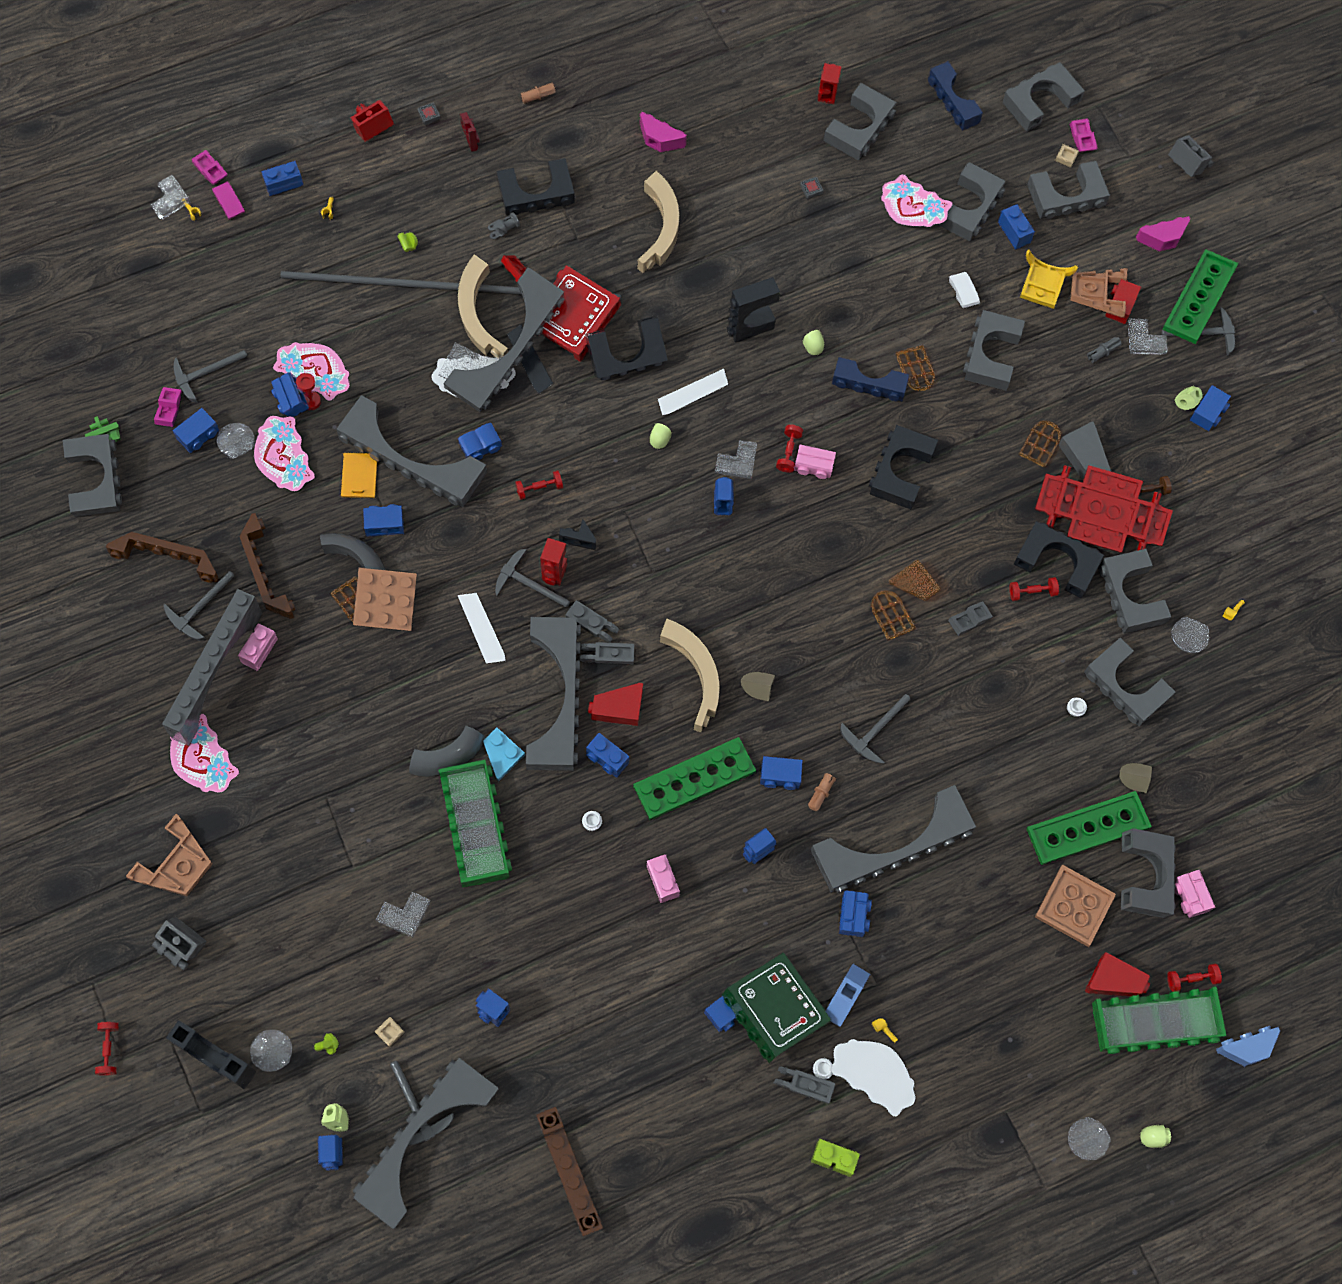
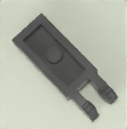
[565,600,619,643]
[580,642,634,664]
[774,1066,835,1104]

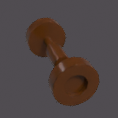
[1140,476,1172,495]

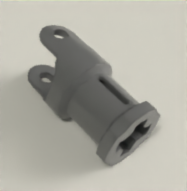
[488,213,520,239]

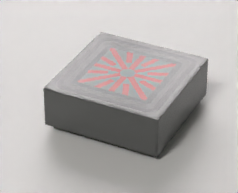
[417,103,440,125]
[800,177,824,199]

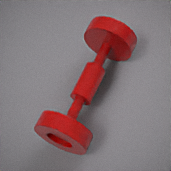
[296,373,321,410]
[776,425,803,473]
[515,471,563,500]
[1009,577,1059,601]
[1167,963,1222,992]
[95,1022,119,1076]

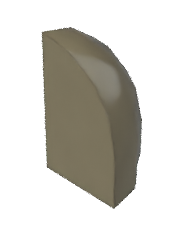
[741,672,775,701]
[1120,763,1152,793]

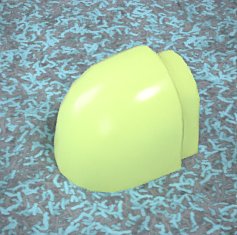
[803,330,824,355]
[1175,386,1202,410]
[650,423,671,449]
[321,1104,349,1131]
[1140,1125,1171,1148]

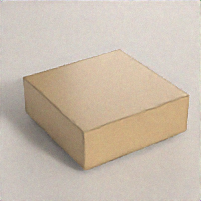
[1055,144,1079,167]
[375,1017,405,1047]

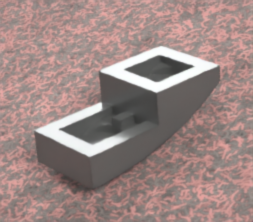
[948,601,993,636]

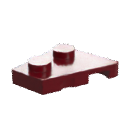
[460,112,480,152]

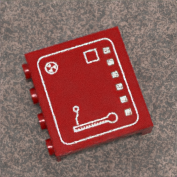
[541,265,621,362]

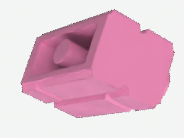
[794,445,836,479]
[238,624,278,671]
[646,855,680,903]
[1174,870,1215,918]

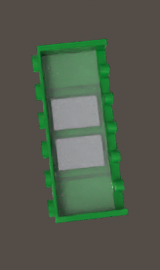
[439,760,512,888]
[1092,987,1226,1054]

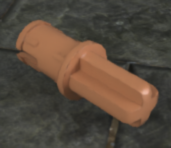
[521,83,556,104]
[808,773,836,811]

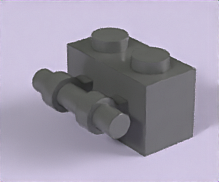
[1168,135,1214,177]
[152,917,207,970]

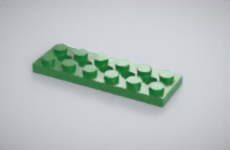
[1163,249,1238,344]
[633,737,756,820]
[1026,791,1152,865]

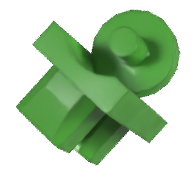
[84,416,121,442]

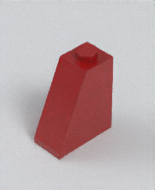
[588,683,643,726]
[1085,952,1150,997]

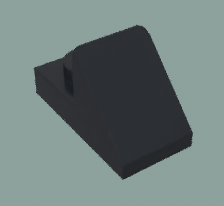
[559,519,596,550]

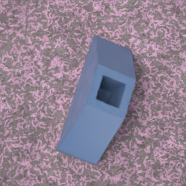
[826,964,870,1027]
[1216,1026,1280,1066]

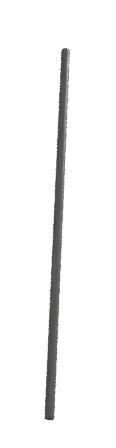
[281,271,621,301]

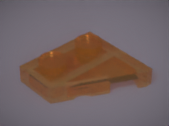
[889,559,941,601]

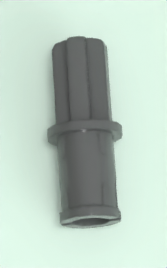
[1087,337,1122,363]

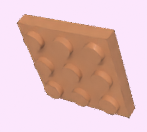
[353,568,417,631]
[1035,865,1116,947]

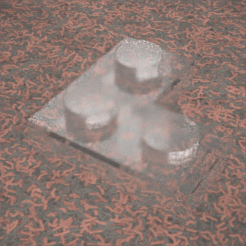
[150,175,191,220]
[1128,319,1168,355]
[438,342,488,379]
[715,440,757,479]
[376,892,431,938]

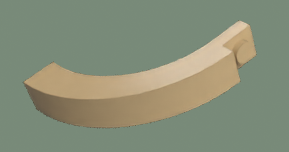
[638,171,679,273]
[458,255,508,358]
[660,619,719,732]

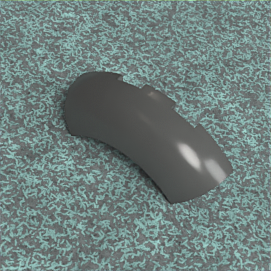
[320,533,386,570]
[409,726,485,777]

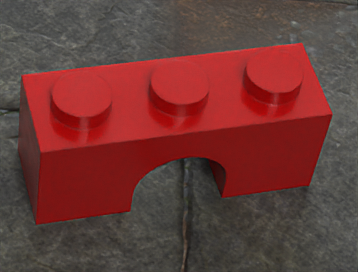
[540,538,567,586]

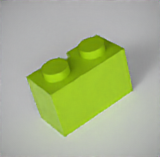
[811,1139,860,1177]

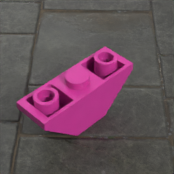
[640,112,687,152]
[1136,216,1190,251]

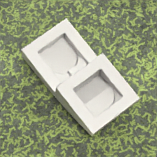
[949,272,980,308]

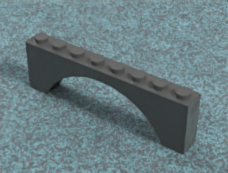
[443,267,565,412]
[337,395,487,507]
[162,589,263,746]
[526,617,581,771]
[811,785,976,893]
[352,1058,499,1229]

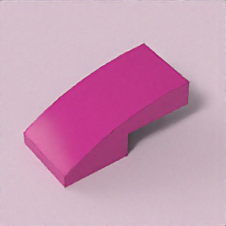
[1070,119,1097,152]
[192,150,228,185]
[212,182,245,220]
[154,387,182,427]

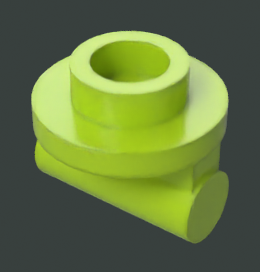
[398,232,418,252]
[314,1033,338,1054]

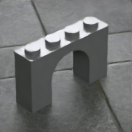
[1002,62,1085,132]
[823,83,896,161]
[1027,161,1110,219]
[937,162,1005,241]
[963,310,1025,391]
[63,434,122,517]
[1099,549,1171,633]
[1084,638,1175,726]
[1121,828,1176,918]

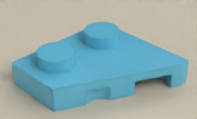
[483,728,525,781]

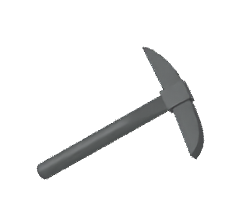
[1161,307,1235,356]
[174,350,247,402]
[495,549,570,607]
[164,571,234,641]
[840,694,910,763]
[390,1061,454,1145]

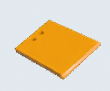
[341,453,377,498]

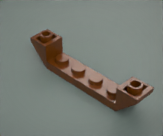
[239,513,295,619]
[106,532,219,583]
[536,1107,603,1237]

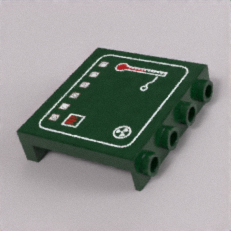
[722,952,831,1063]

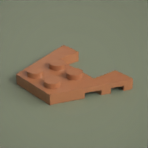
[1070,268,1127,317]
[126,814,212,896]

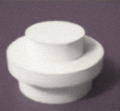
[1067,698,1087,717]
[582,811,602,831]
[813,1058,833,1079]

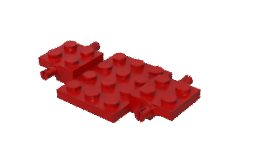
[1035,465,1173,553]

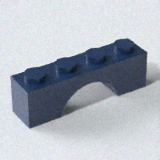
[928,61,983,131]
[832,357,909,402]

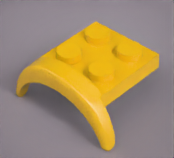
[1020,250,1078,309]

